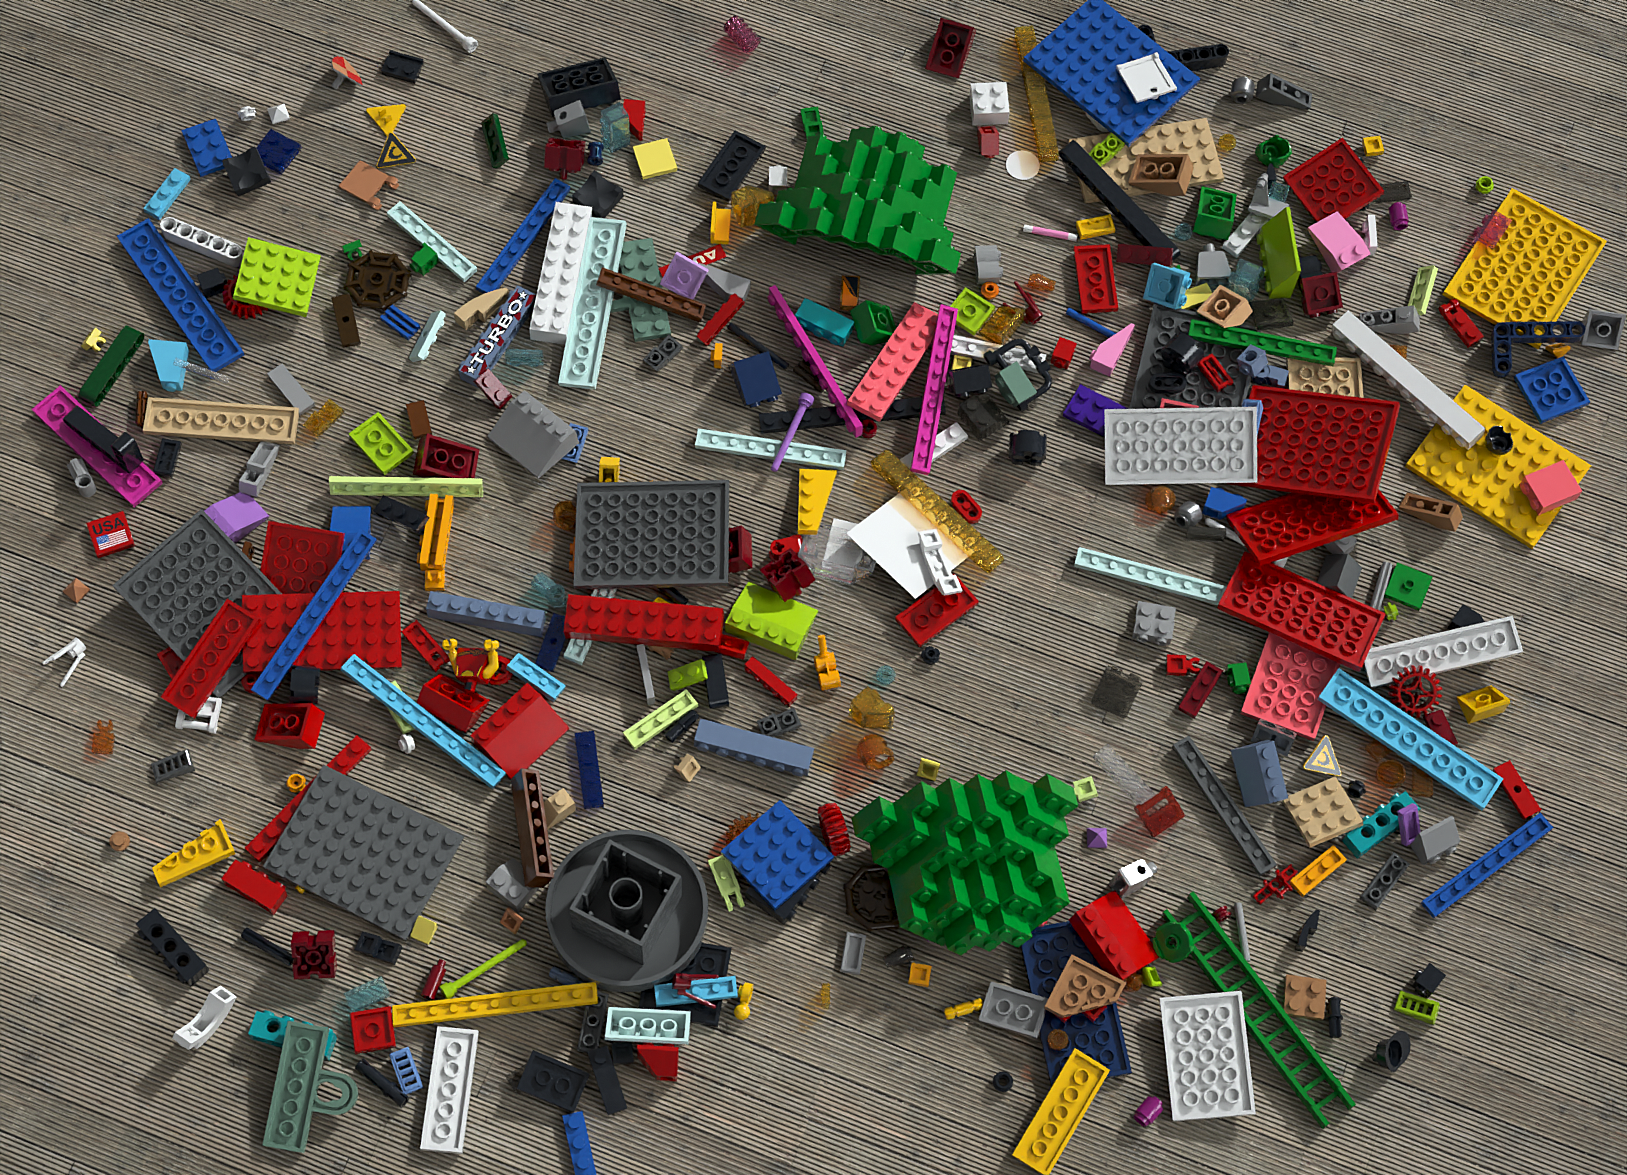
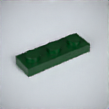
[481,113,509,169]

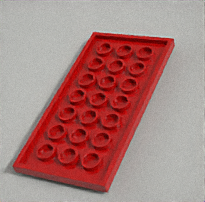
[1226,489,1399,566]
[1217,552,1386,672]
[242,591,402,673]

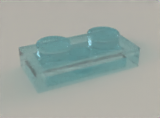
[505,349,544,367]
[344,976,390,1012]

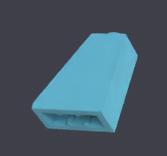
[148,339,189,392]

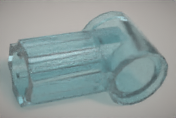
[531,572,567,608]

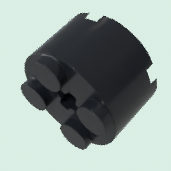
[1161,332,1204,377]
[1009,430,1047,466]
[289,665,320,705]

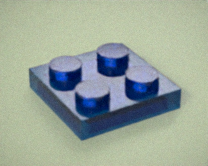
[256,129,302,175]

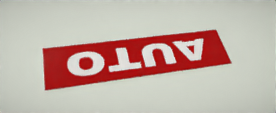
[658,244,727,277]

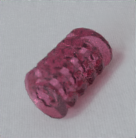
[723,16,762,53]

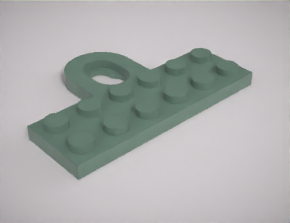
[610,238,671,342]
[262,1021,358,1153]

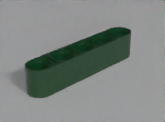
[78,325,144,407]

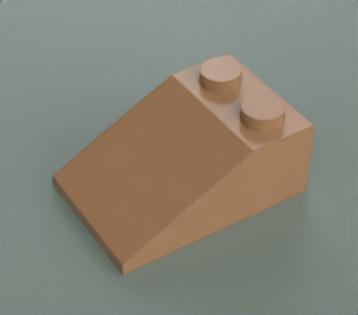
[1128,154,1194,196]

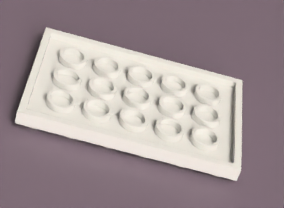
[1160,991,1256,1122]

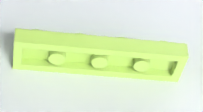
[623,689,698,750]

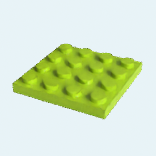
[233,237,321,317]

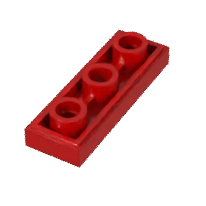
[1492,760,1542,820]

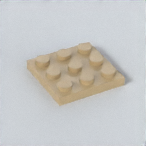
[1282,776,1363,848]

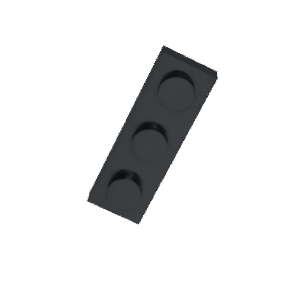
[374,495,429,534]

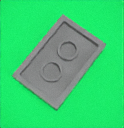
[979,982,1048,1039]

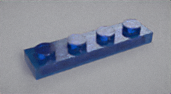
[575,731,604,809]

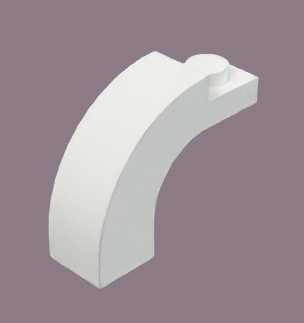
[172,986,236,1050]

